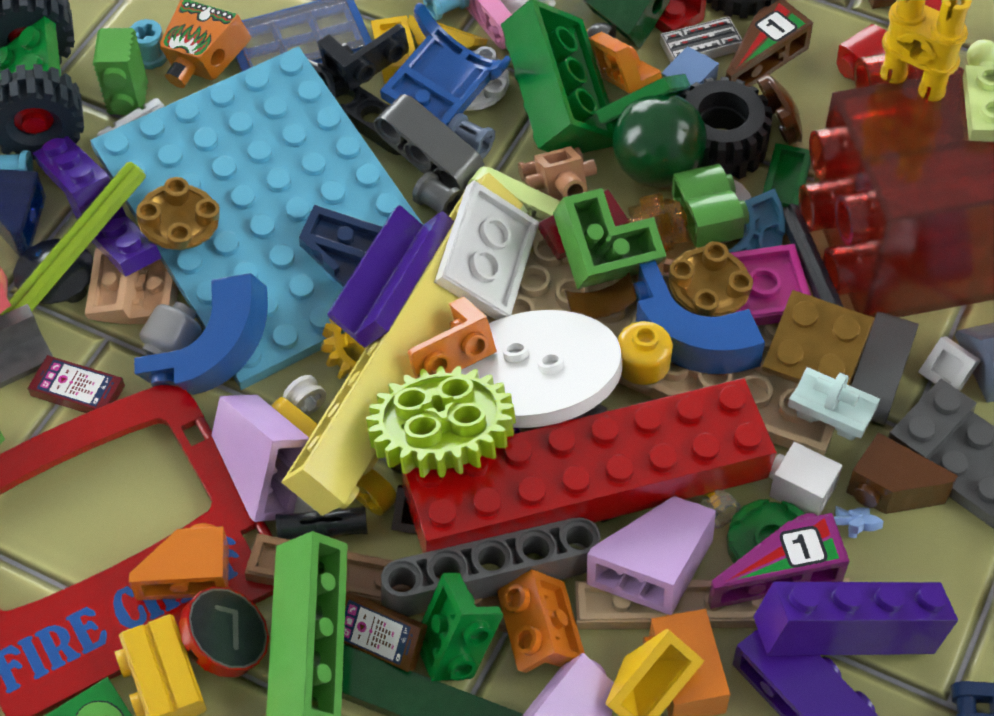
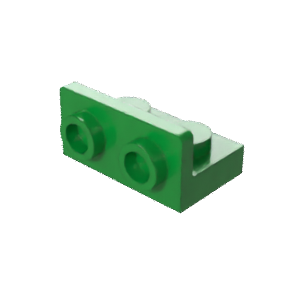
[420,573,503,681]

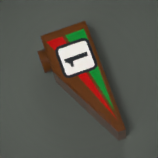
[726,0,814,87]

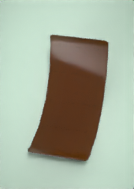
[565,272,637,319]

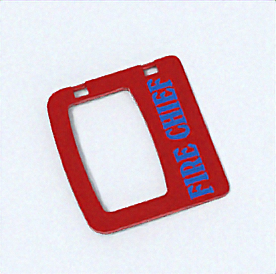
[0,385,274,716]

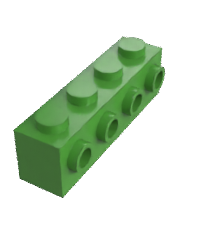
[266,531,348,716]

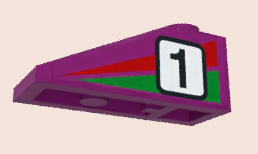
[708,513,850,609]

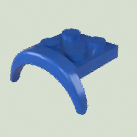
[380,3,511,126]

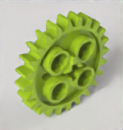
[366,366,516,477]

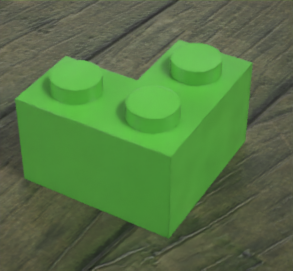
[553,188,666,290]

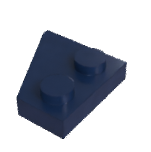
[299,205,382,287]

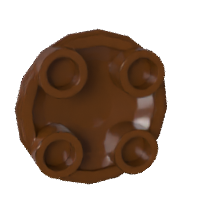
[757,73,802,146]

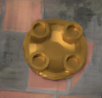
[136,177,220,250]
[668,241,753,317]

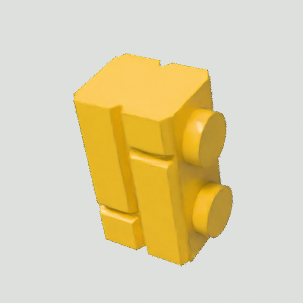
[115,614,207,716]

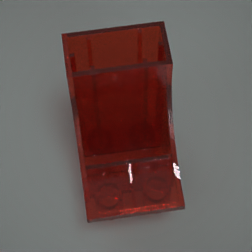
[798,53,994,318]

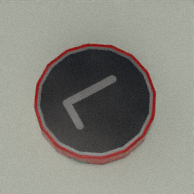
[179,586,269,678]

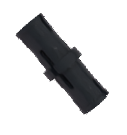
[276,505,368,540]

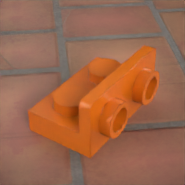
[589,31,663,94]
[497,569,585,673]

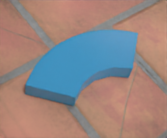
[729,188,785,253]

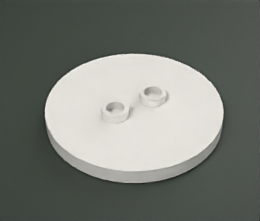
[462,310,622,428]

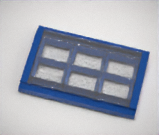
[235,0,372,72]

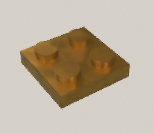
[762,290,874,385]

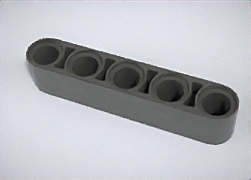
[381,517,601,617]

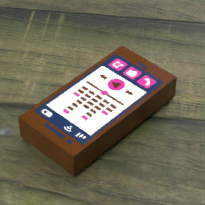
[344,591,428,672]

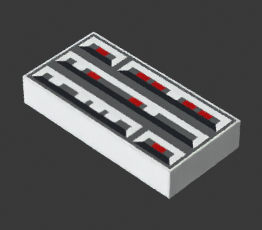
[660,16,742,63]

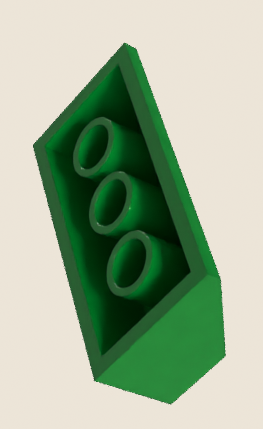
[501,0,616,153]

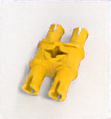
[880,0,972,101]

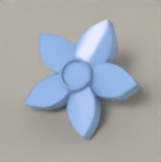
[833,506,884,538]

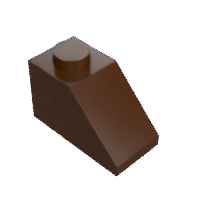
[846,432,958,514]

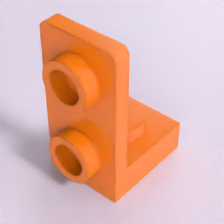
[408,296,497,379]

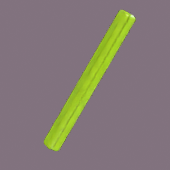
[0,161,146,316]

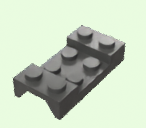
[888,378,994,529]

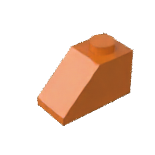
[129,523,229,601]

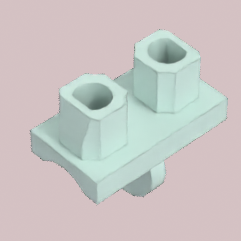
[788,367,880,441]

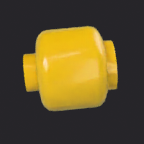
[618,321,673,385]

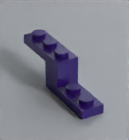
[33,136,162,277]

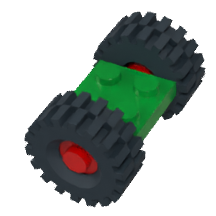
[0,0,84,160]

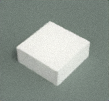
[918,336,981,391]

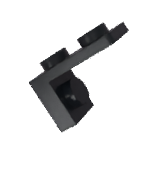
[317,24,409,92]

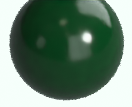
[612,93,707,188]

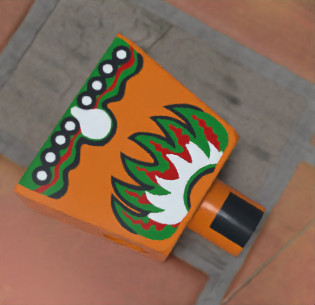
[160,0,252,88]

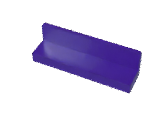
[327,205,454,348]

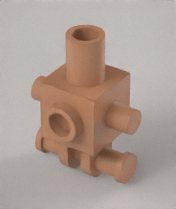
[518,146,597,201]

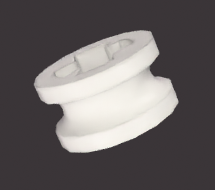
[283,375,327,416]

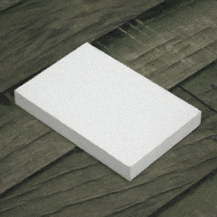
[434,180,539,320]

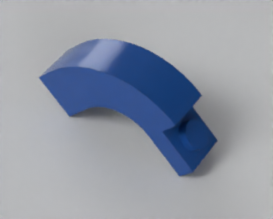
[633,260,765,374]
[134,273,268,395]

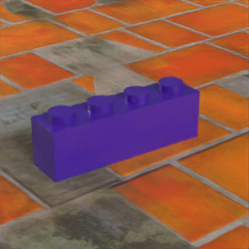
[753,581,958,656]
[732,629,878,716]

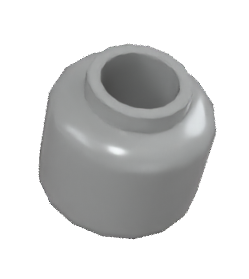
[139,301,203,355]

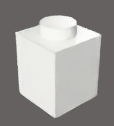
[769,442,842,516]

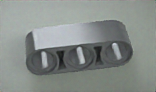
[374,94,484,191]
[851,311,919,425]

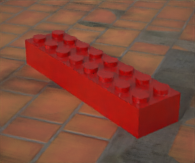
[402,378,777,553]

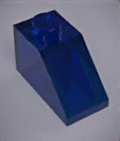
[0,169,46,257]

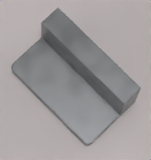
[0,304,53,388]

